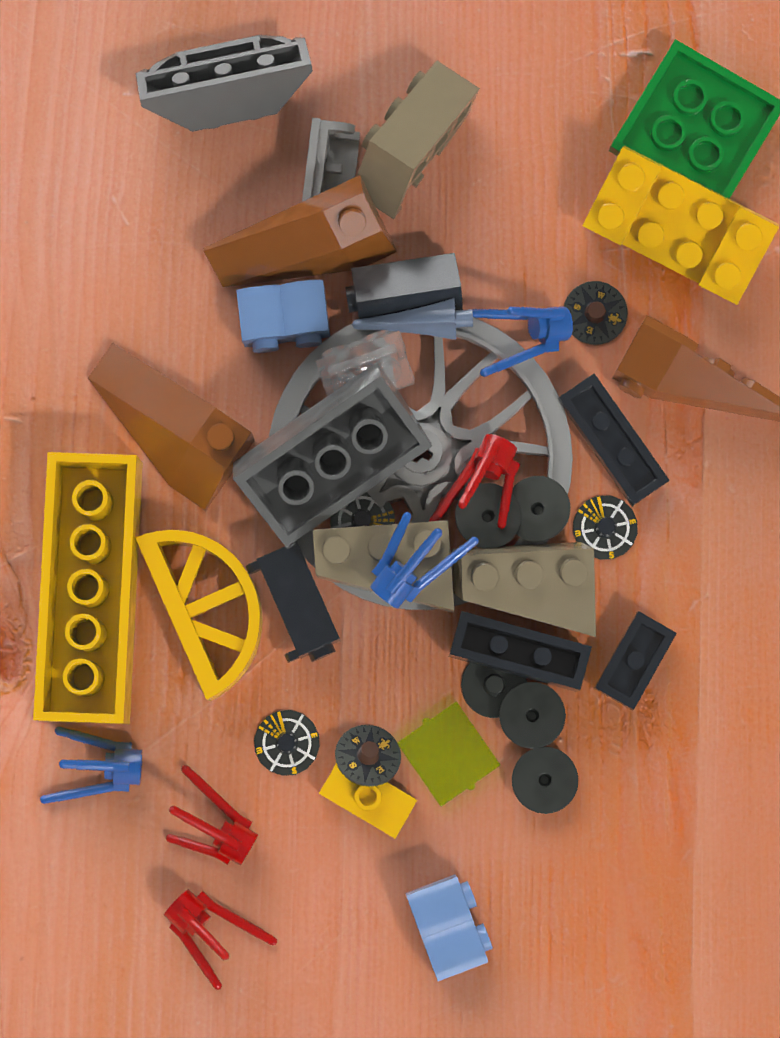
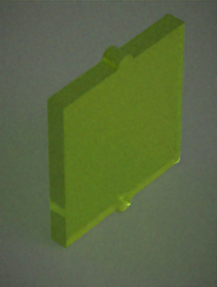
[397,701,500,807]

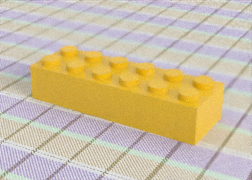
[33,452,143,724]

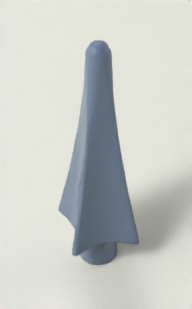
[352,298,473,340]

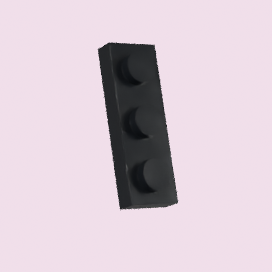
[558,373,670,507]

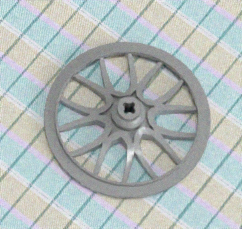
[269,317,573,610]

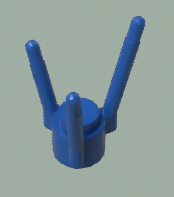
[472,306,573,377]
[370,512,479,609]
[40,727,142,804]

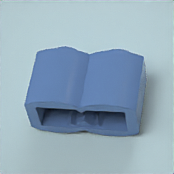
[236,280,330,353]
[405,874,493,981]

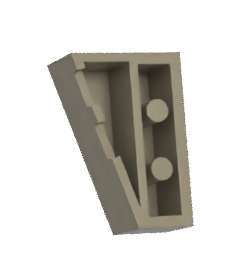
[357,61,480,219]
[313,520,454,613]
[452,542,596,637]

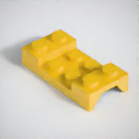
[582,146,779,305]

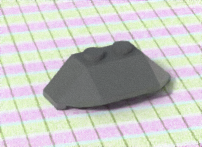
[136,35,313,132]

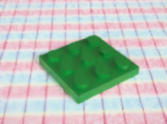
[609,39,780,199]

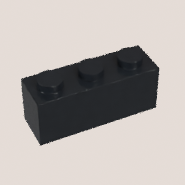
[448,611,592,692]

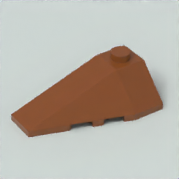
[203,175,397,287]
[612,316,780,422]
[88,343,255,511]

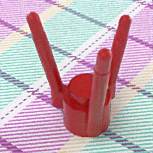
[429,434,520,529]
[166,765,258,866]
[164,889,277,990]

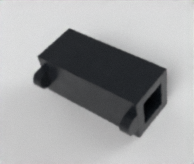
[345,253,463,319]
[245,541,341,663]

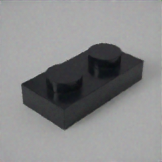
[594,611,677,710]

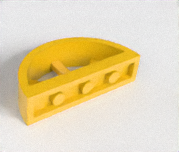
[135,530,263,701]

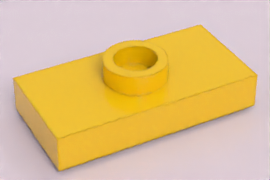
[319,763,418,839]

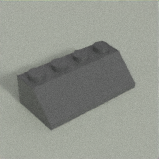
[233,362,432,547]

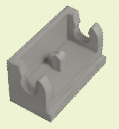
[302,118,360,202]

